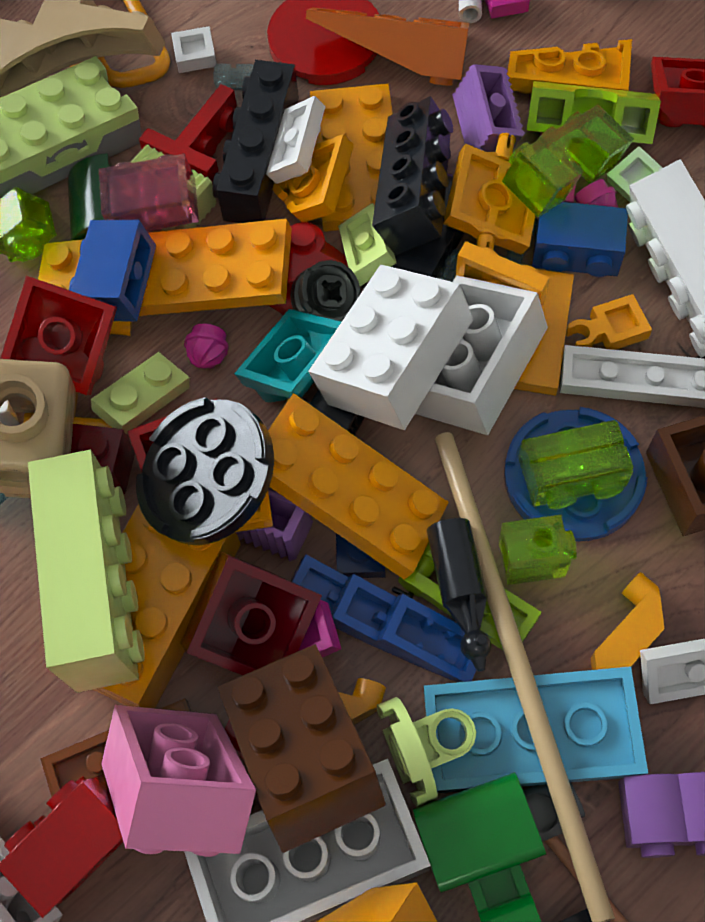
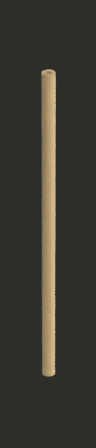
[435,432,615,922]

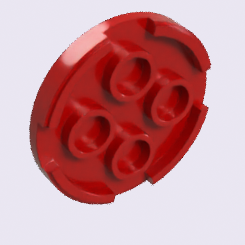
[267,0,379,85]

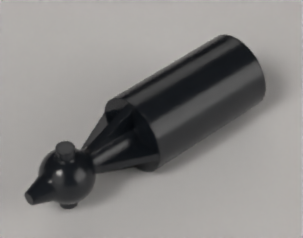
[426,518,491,672]

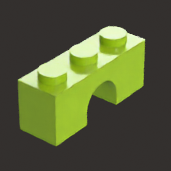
[527,81,661,144]

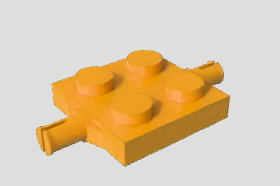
[443,133,543,255]

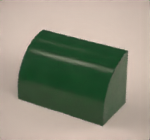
[68,153,120,241]

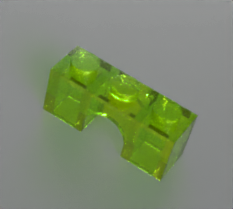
[502,104,634,218]

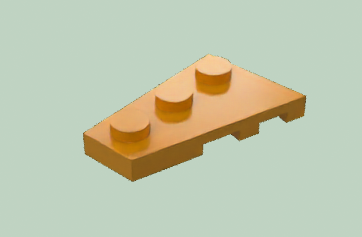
[507,39,632,94]

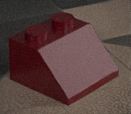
[180,551,322,675]

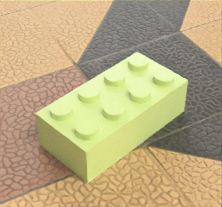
[28,449,145,693]

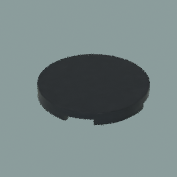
[136,397,274,545]

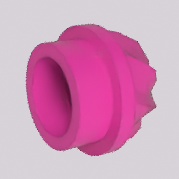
[574,179,618,207]
[184,323,229,369]

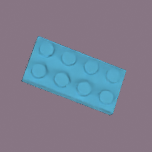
[424,667,648,793]

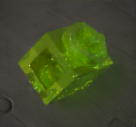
[0,187,56,262]
[498,515,577,585]

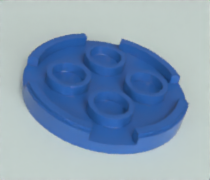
[504,407,648,542]

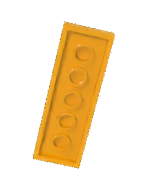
[38,218,292,316]

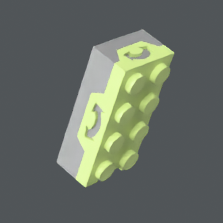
[0,56,142,209]

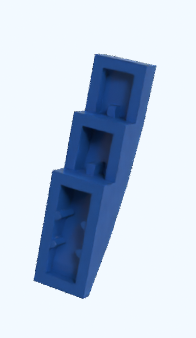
[290,554,476,682]

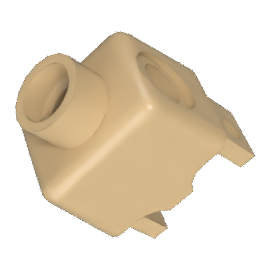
[0,359,76,498]

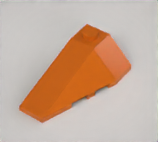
[306,7,470,86]

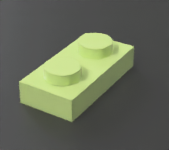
[338,203,396,286]
[91,352,190,434]

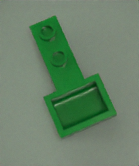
[413,772,547,922]

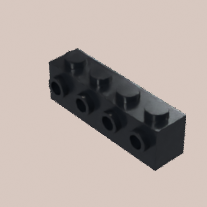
[212,59,299,223]
[372,96,453,256]

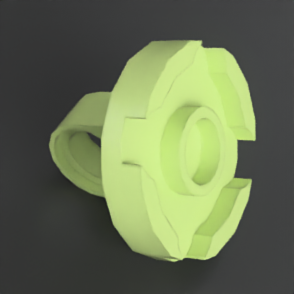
[377,697,476,807]

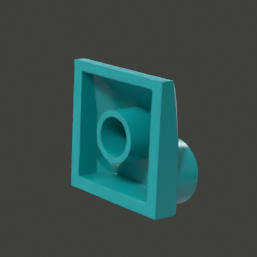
[234,309,341,403]

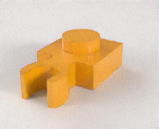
[566,294,652,350]

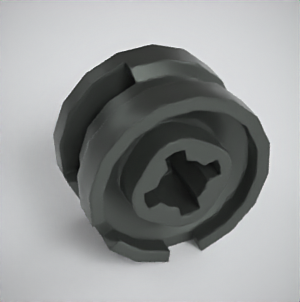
[290,260,361,322]

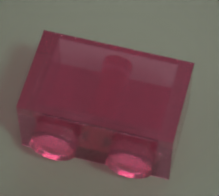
[99,154,199,231]

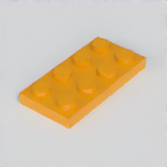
[310,83,393,232]
[268,393,449,580]

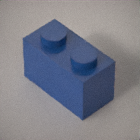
[532,200,628,277]
[69,220,156,322]

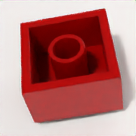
[0,774,123,918]

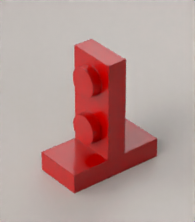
[139,84,237,185]

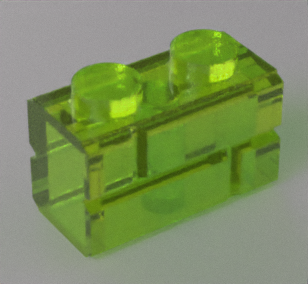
[518,420,634,509]

